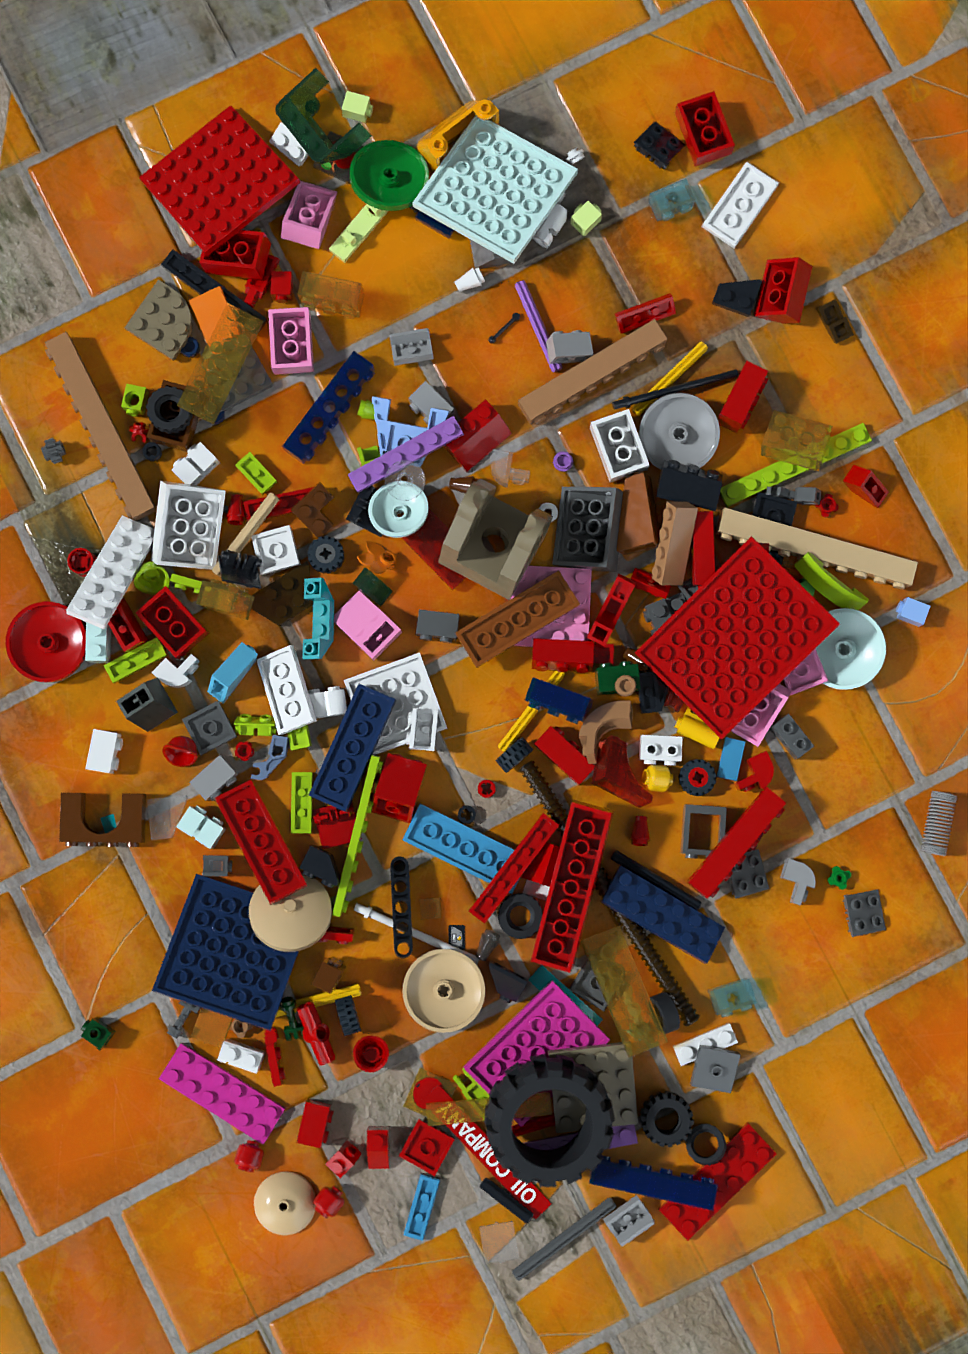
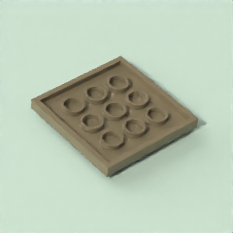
[548,1041,638,1133]

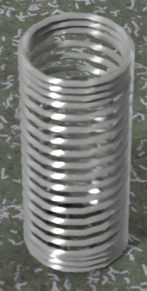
[920,791,957,856]

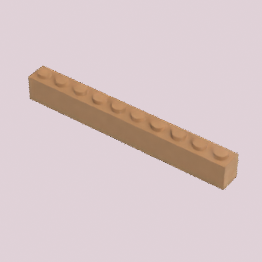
[45,332,157,521]

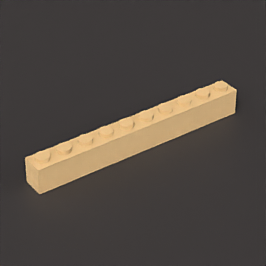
[715,508,918,589]

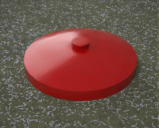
[5,601,86,683]

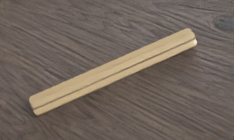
[212,493,279,577]

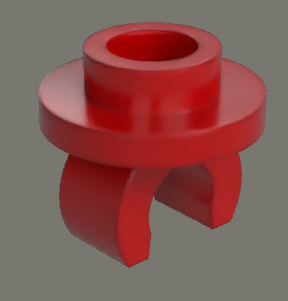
[129,422,149,443]

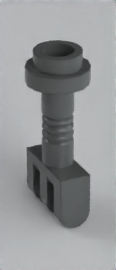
[167,1001,200,1039]

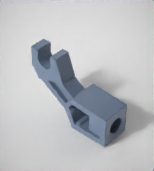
[251,735,289,780]

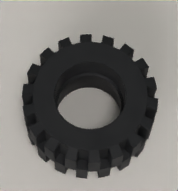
[640,1091,694,1147]

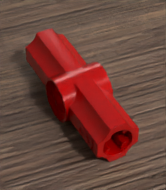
[297,1001,336,1066]

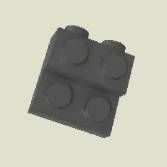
[643,592,686,635]

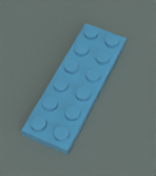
[402,804,520,894]

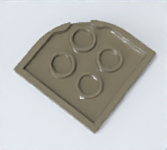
[124,280,193,361]

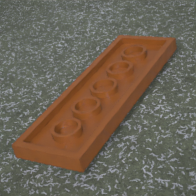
[455,570,580,668]

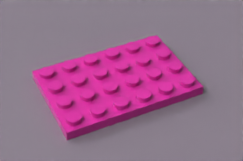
[463,980,610,1127]

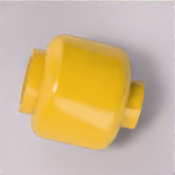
[642,765,673,792]

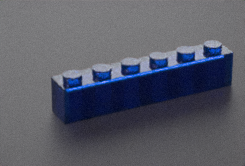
[589,1155,718,1211]

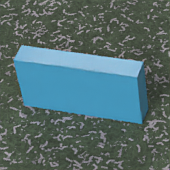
[716,737,745,781]

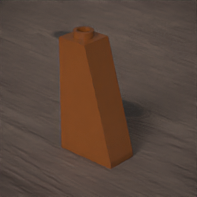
[617,472,660,555]

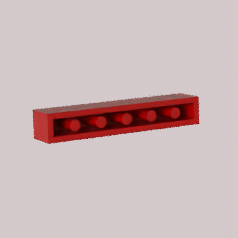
[687,787,786,899]

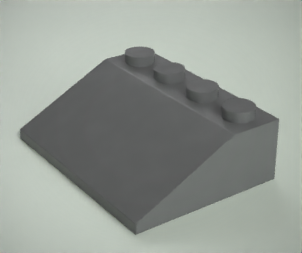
[552,487,623,572]

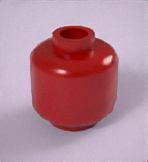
[234,1140,264,1173]
[314,1185,345,1219]

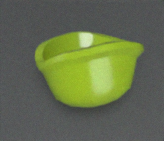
[134,561,170,595]

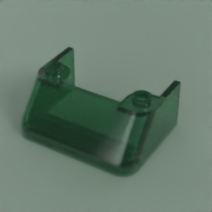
[275,68,372,164]

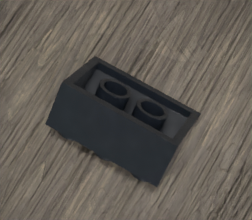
[656,460,723,512]

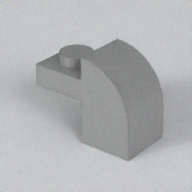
[780,858,815,905]

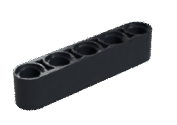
[390,856,413,959]

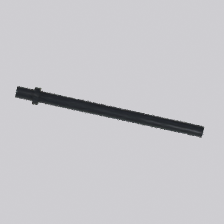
[612,369,738,410]

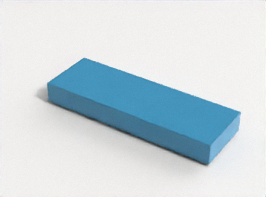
[403,1173,441,1241]

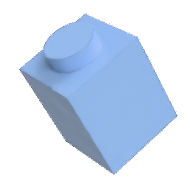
[896,597,930,627]

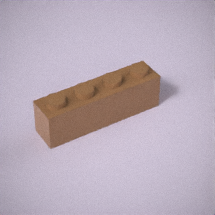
[652,501,698,585]

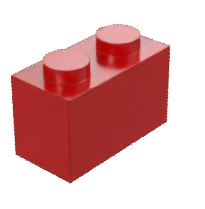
[296,1099,334,1149]

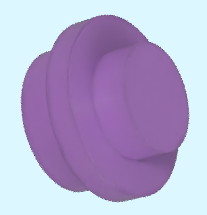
[553,452,573,472]

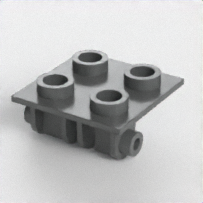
[728,849,769,899]
[842,889,886,937]

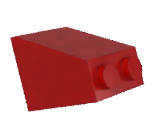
[372,753,427,823]

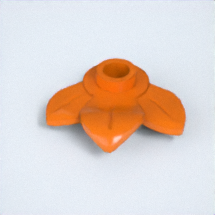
[357,542,397,574]

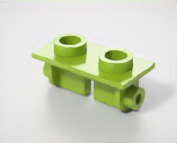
[234,714,277,736]

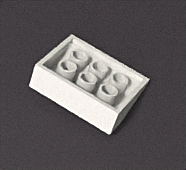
[151,481,226,570]

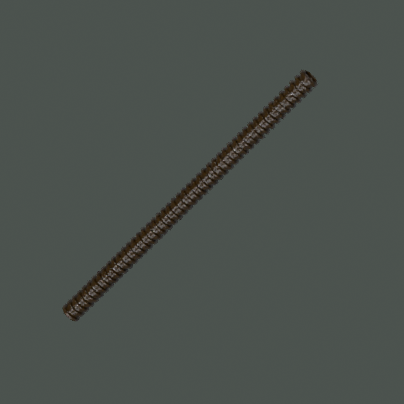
[519,761,700,1026]

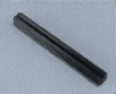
[611,850,702,910]

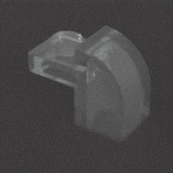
[491,449,530,488]

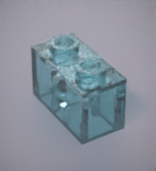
[648,179,695,221]
[708,978,757,1017]

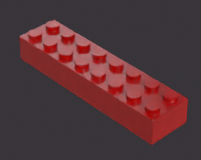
[531,800,614,973]

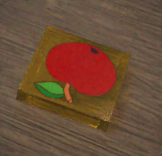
[403,1067,457,1123]

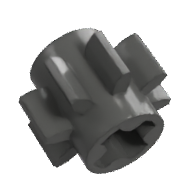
[41,438,66,464]

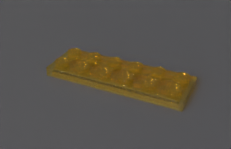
[177,303,264,424]
[581,926,668,1058]

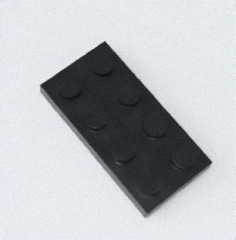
[752,492,797,566]

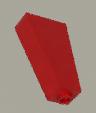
[690,511,715,589]

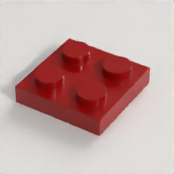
[399,1118,455,1176]

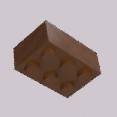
[147,380,205,452]

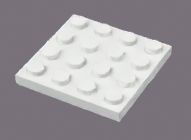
[344,653,448,755]

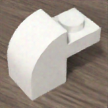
[152,654,200,688]

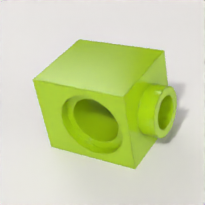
[121,384,150,417]

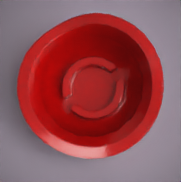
[162,736,198,767]
[353,1036,389,1073]

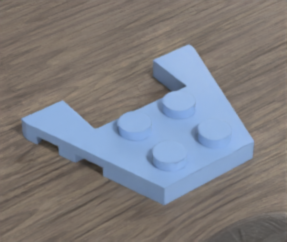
[372,396,450,467]

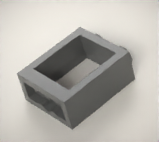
[680,804,727,859]

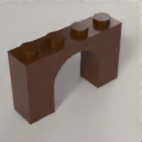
[59,793,146,847]

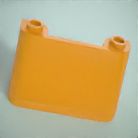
[417,99,499,172]

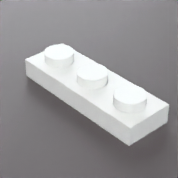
[673,1023,738,1066]

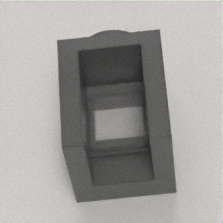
[202,855,232,876]

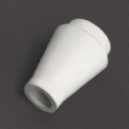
[454,267,485,292]

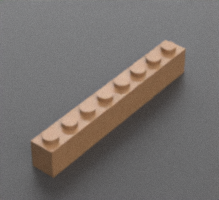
[518,319,667,425]

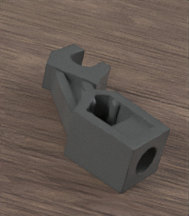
[766,487,821,505]

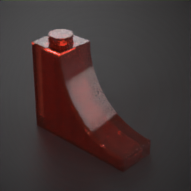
[591,735,653,808]

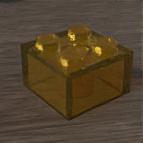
[196,579,254,620]

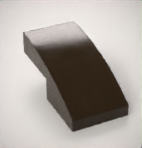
[816,299,854,344]

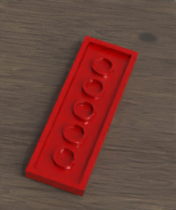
[215,780,307,905]
[658,1122,777,1241]

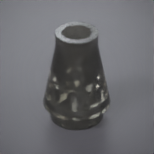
[475,929,500,961]

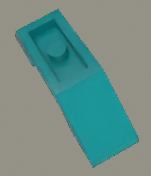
[302,578,334,660]

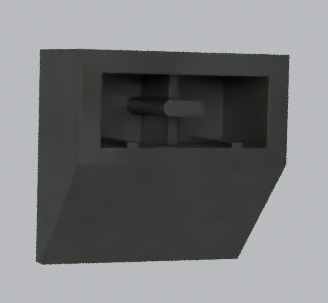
[116,677,178,732]

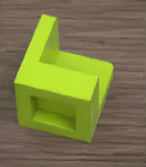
[357,446,380,466]

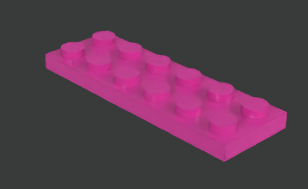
[159,1043,286,1145]

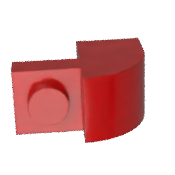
[734,751,774,792]

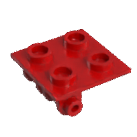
[313,802,362,849]

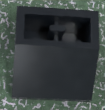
[300,845,341,888]

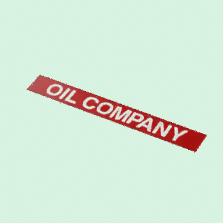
[422,1085,552,1220]

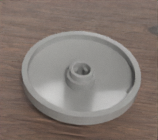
[639,393,720,469]

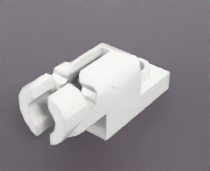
[533,193,567,248]

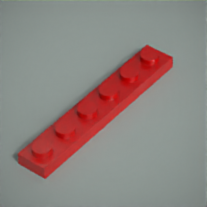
[469,813,559,924]

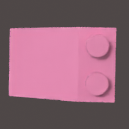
[281,181,337,249]
[731,684,791,747]

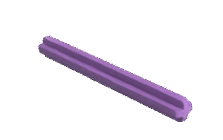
[515,280,562,373]

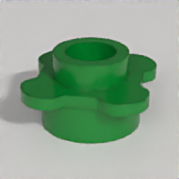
[828,866,851,890]

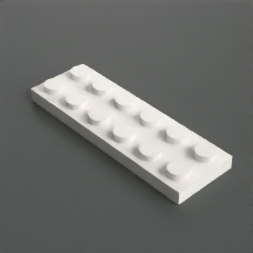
[66,516,155,629]

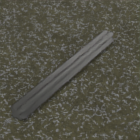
[512,1197,617,1281]

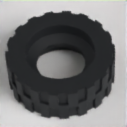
[146,386,193,434]
[498,893,543,939]

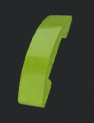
[794,551,869,610]

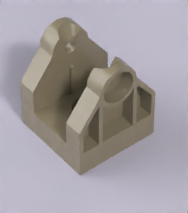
[438,479,553,600]

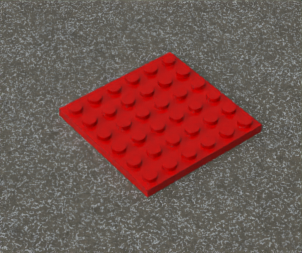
[139,105,301,257]

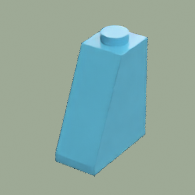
[207,642,258,704]

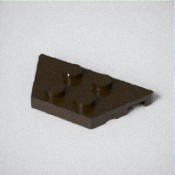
[242,561,313,626]

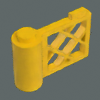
[674,706,719,749]

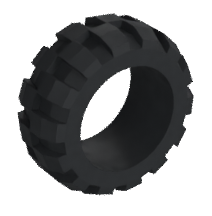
[484,1054,615,1187]

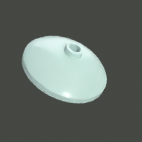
[368,481,429,538]

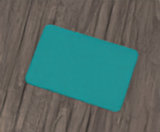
[101,814,117,834]

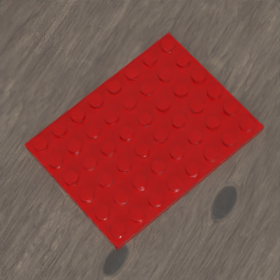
[635,536,840,740]

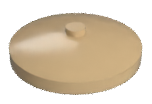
[249,873,332,952]
[403,949,485,1033]

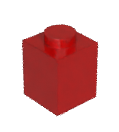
[270,271,293,303]

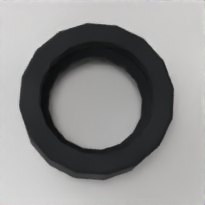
[648,992,680,1035]
[686,1124,726,1165]

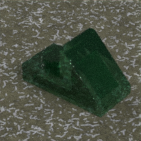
[353,568,393,607]

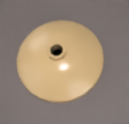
[254,1171,316,1235]

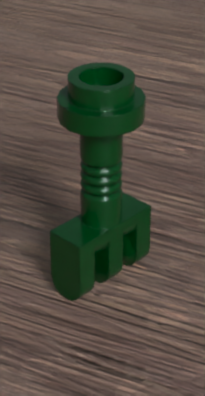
[280,997,304,1041]

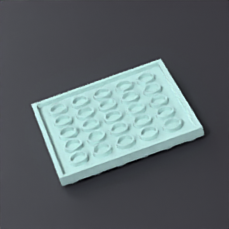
[412,115,578,264]

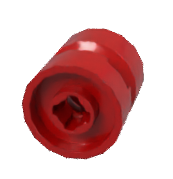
[67,548,97,578]

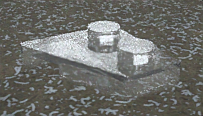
[147,795,188,840]

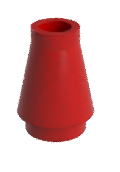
[226,494,246,526]
[630,816,650,847]

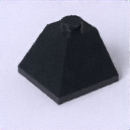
[489,960,528,1003]

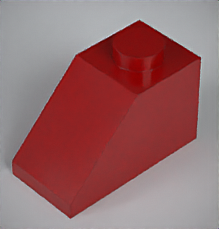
[843,465,889,508]
[367,1126,389,1169]

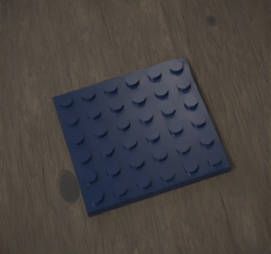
[152,874,299,1031]

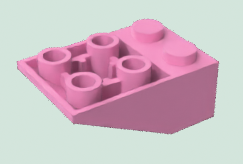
[334,591,402,661]

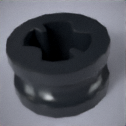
[142,442,162,462]
[458,805,476,824]

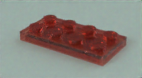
[401,509,466,591]

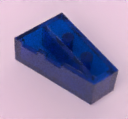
[525,677,593,724]

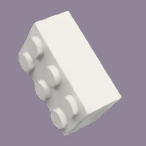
[590,409,649,483]

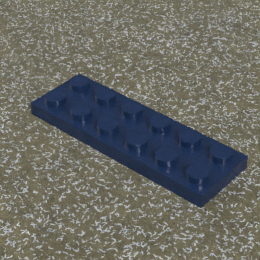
[309,684,397,812]
[600,866,725,964]

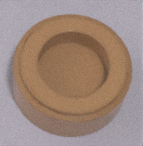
[615,675,636,696]

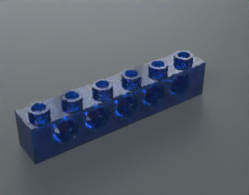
[282,351,375,464]

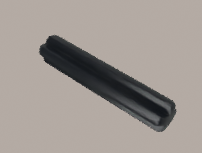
[479,1178,534,1223]

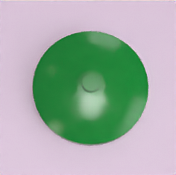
[350,140,429,211]

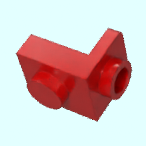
[325,1140,362,1178]

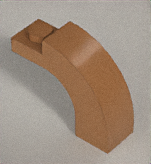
[579,701,633,764]

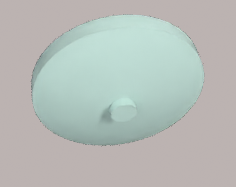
[816,608,886,690]

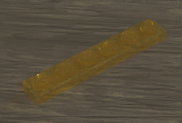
[426,1092,552,1126]

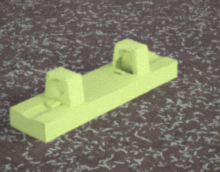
[329,204,388,263]

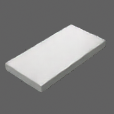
[702,162,779,248]
[256,645,317,735]

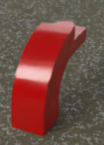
[587,574,637,647]

